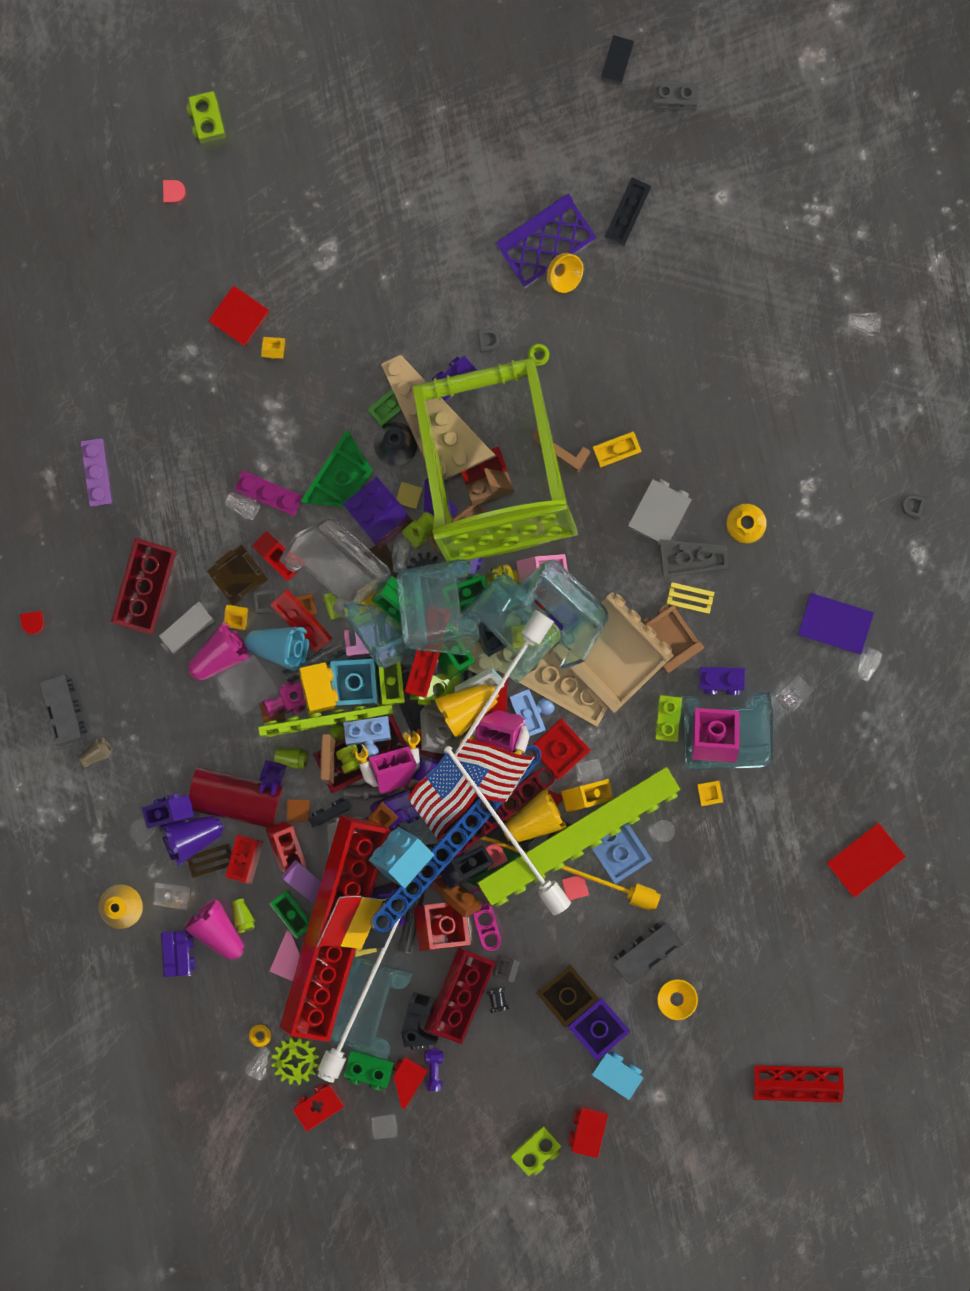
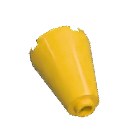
[435,683,499,738]
[503,789,567,843]
[98,885,143,929]

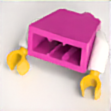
[460,711,529,755]
[352,730,420,794]

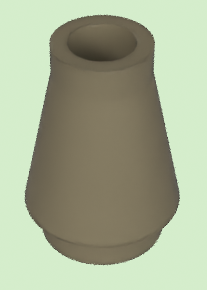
[78,738,113,767]

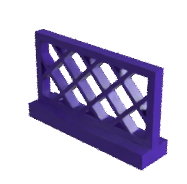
[494,193,597,287]

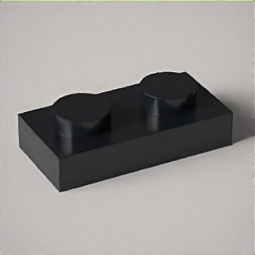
[308,798,353,828]

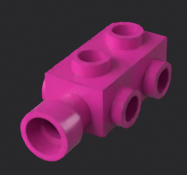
[263,681,306,717]

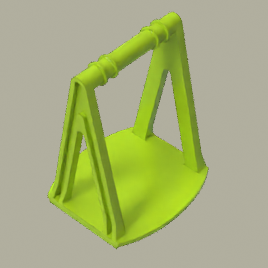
[413,357,578,565]

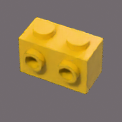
[298,662,338,715]

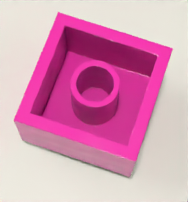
[692,708,739,763]

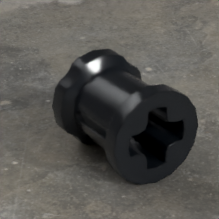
[486,987,510,1013]

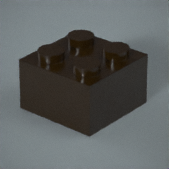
[536,964,599,1027]

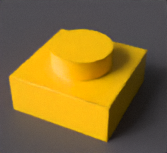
[261,337,285,359]
[224,605,248,630]
[697,781,723,806]

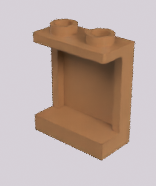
[532,424,591,474]
[642,604,704,674]

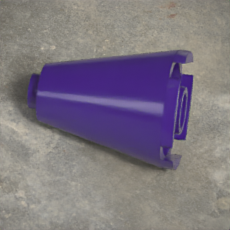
[159,816,224,866]

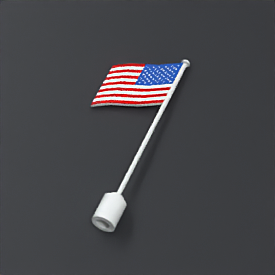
[454,610,554,802]
[408,746,571,915]

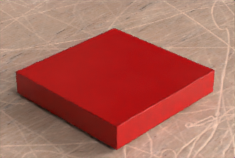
[208,285,270,347]
[532,718,591,780]

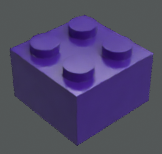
[343,477,409,544]
[568,997,631,1061]

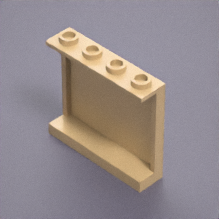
[553,592,674,713]

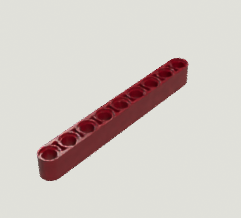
[392,767,556,893]

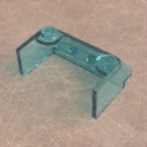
[502,559,608,669]

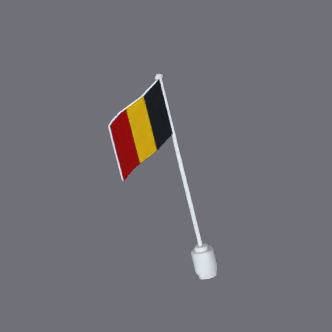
[317,896,402,1083]

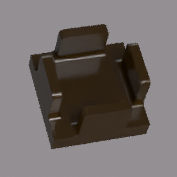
[207,544,268,606]

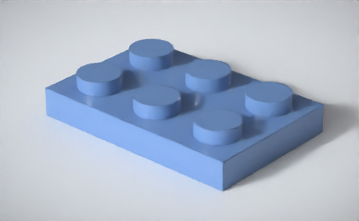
[592,823,652,884]

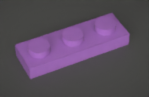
[81,438,112,507]

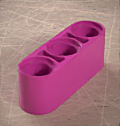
[470,888,501,951]

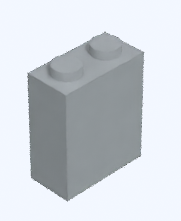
[627,478,692,545]

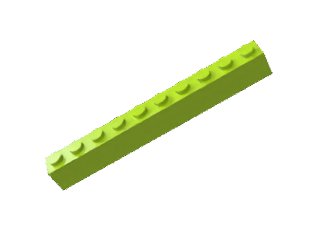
[476,767,681,907]

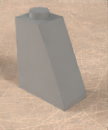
[159,602,216,654]

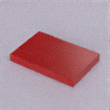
[826,822,906,898]

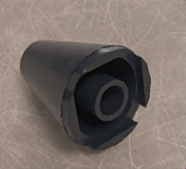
[374,422,418,466]

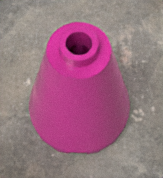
[188,622,251,680]
[184,899,244,960]

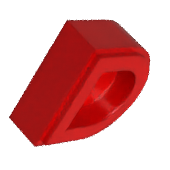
[19,611,44,635]

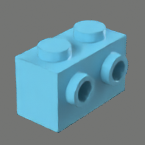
[591,1051,644,1100]

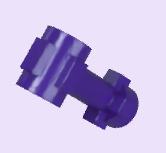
[424,1049,443,1091]

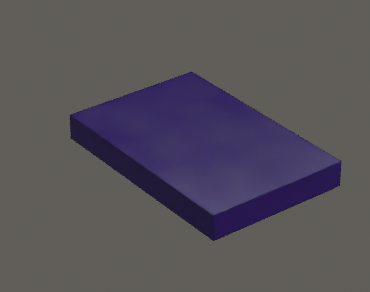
[798,593,874,655]

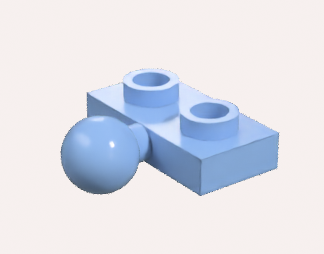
[507,689,555,737]
[344,716,391,760]

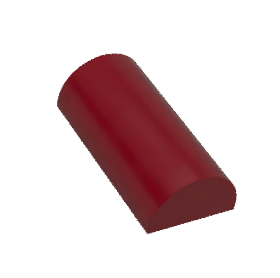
[110,538,177,635]
[313,715,408,794]
[189,767,283,828]
[424,947,496,1044]

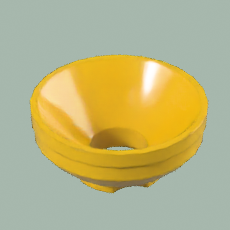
[547,253,583,293]
[726,504,766,544]
[657,979,698,1020]

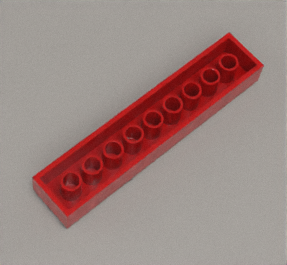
[279,815,390,1042]

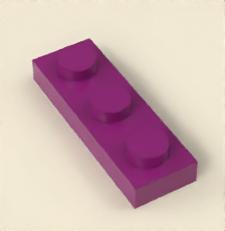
[234,470,303,517]

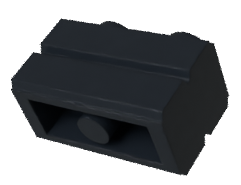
[440,845,494,889]

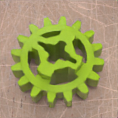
[271,1037,319,1085]

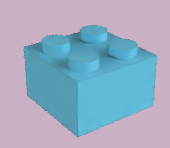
[330,657,381,706]
[369,827,434,888]

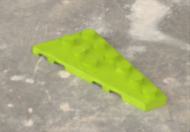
[258,702,394,738]

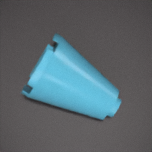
[245,626,309,671]

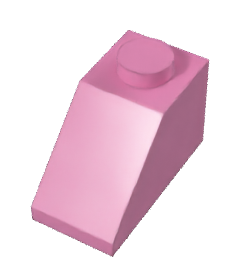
[516,554,569,583]
[269,930,301,981]

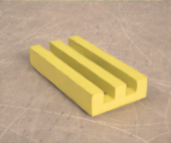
[667,583,715,614]

